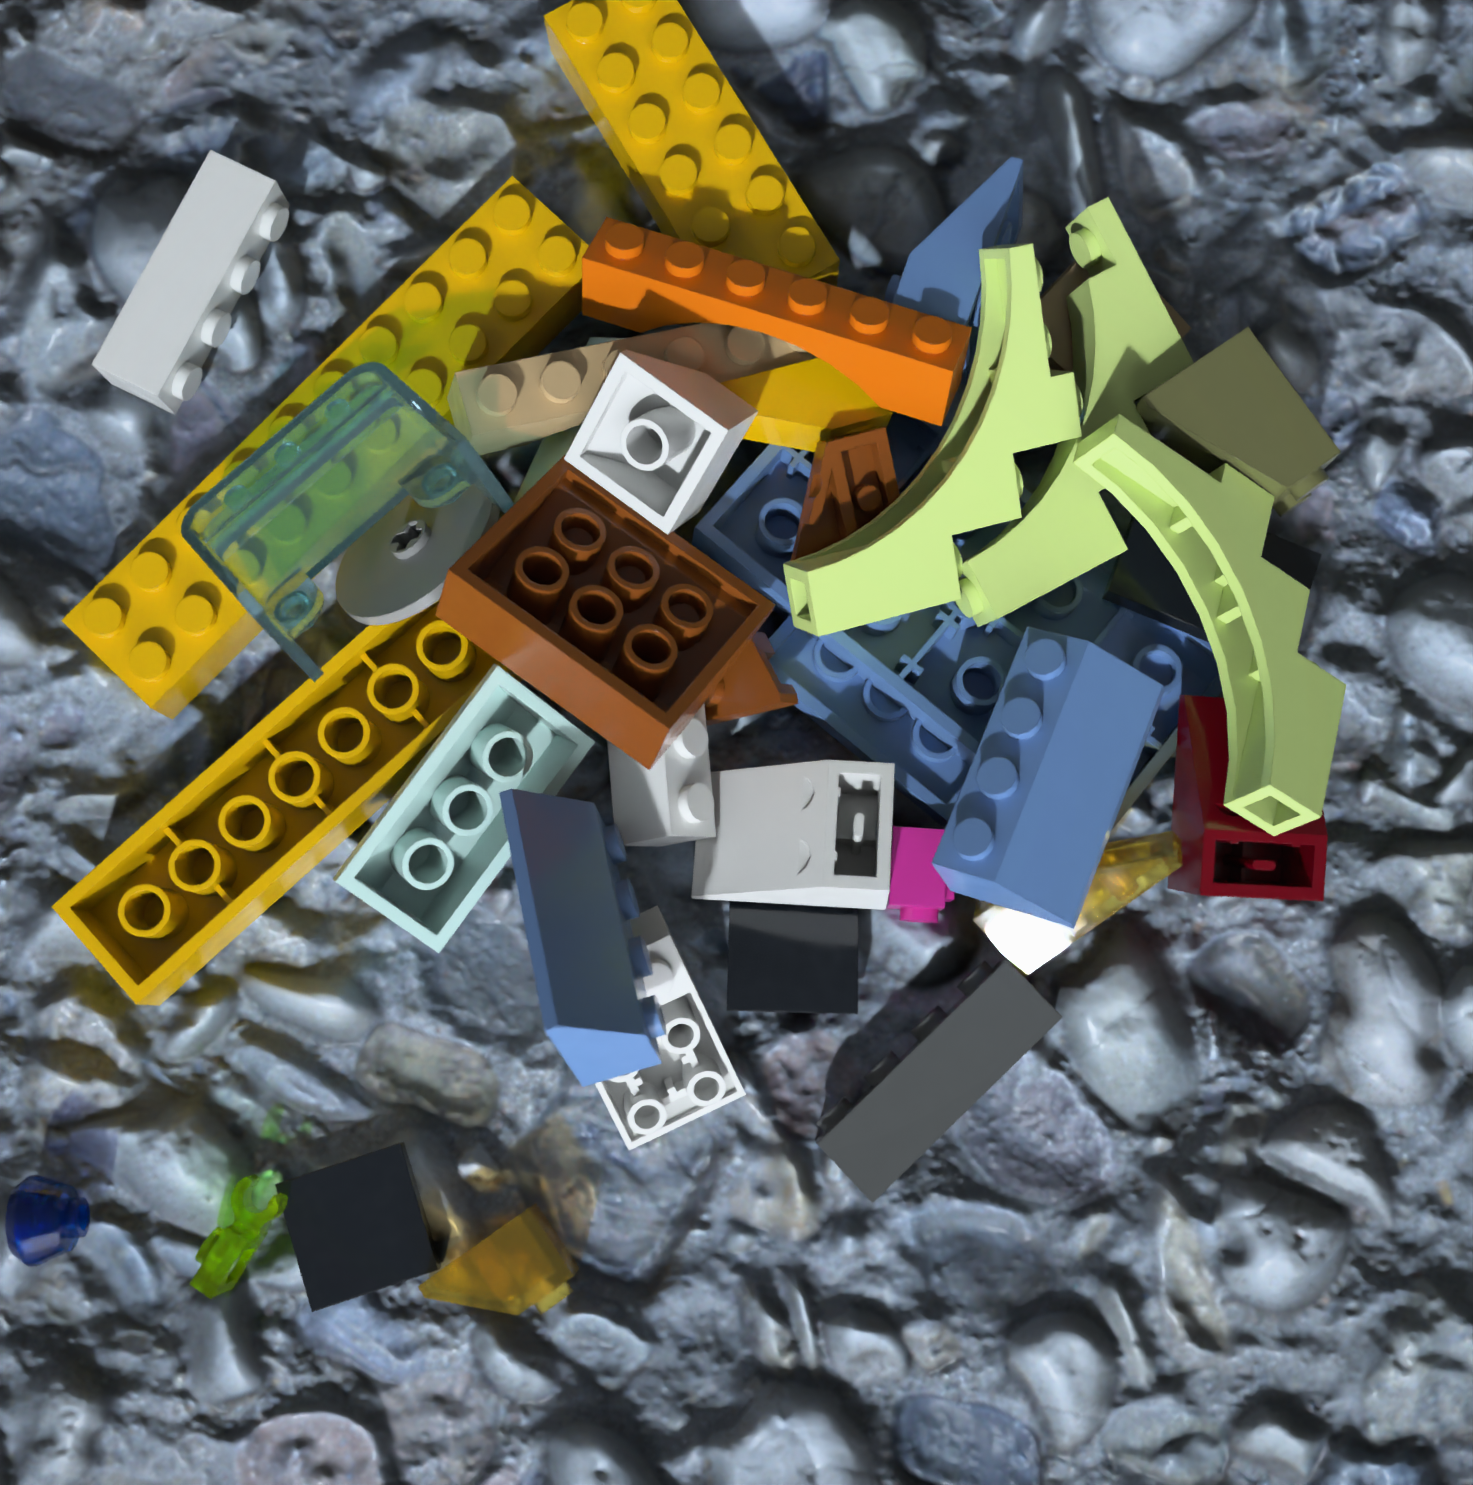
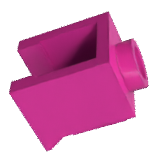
[886,826,955,923]

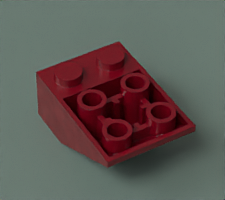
[1167,695,1328,901]

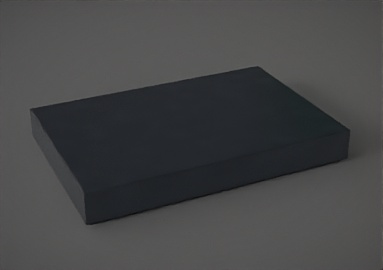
[1102,515,1322,642]

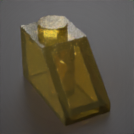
[418,1203,579,1315]

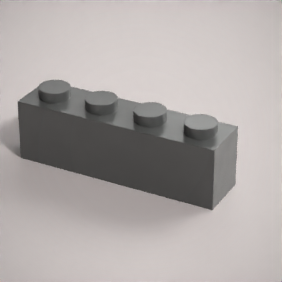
[815,959,1062,1203]

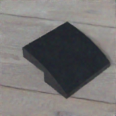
[727,901,858,1014]

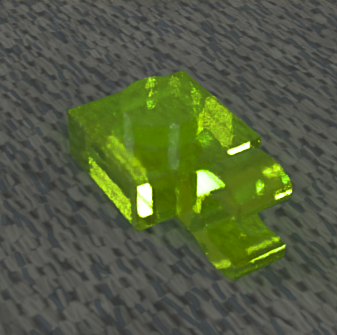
[189,1174,288,1299]

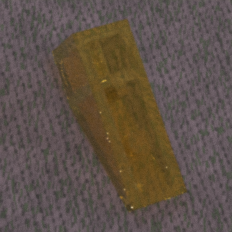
[973,831,1182,977]

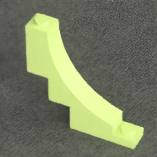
[955,197,1194,627]

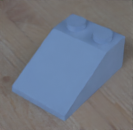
[884,157,1023,385]

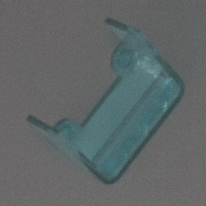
[181,362,514,682]

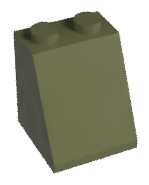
[1136,327,1341,517]

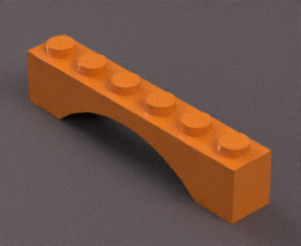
[582,217,972,427]

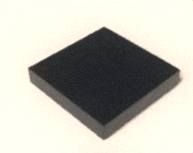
[275,1142,441,1312]

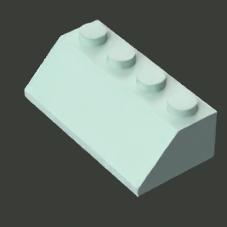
[332,664,595,953]

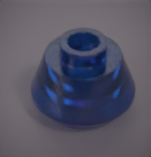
[5,1175,90,1267]

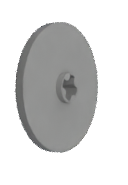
[335,469,500,625]

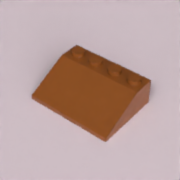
[435,455,776,771]

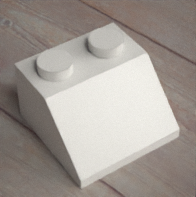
[564,350,758,535]

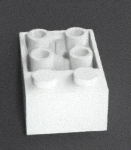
[691,760,895,910]
[595,905,746,1150]

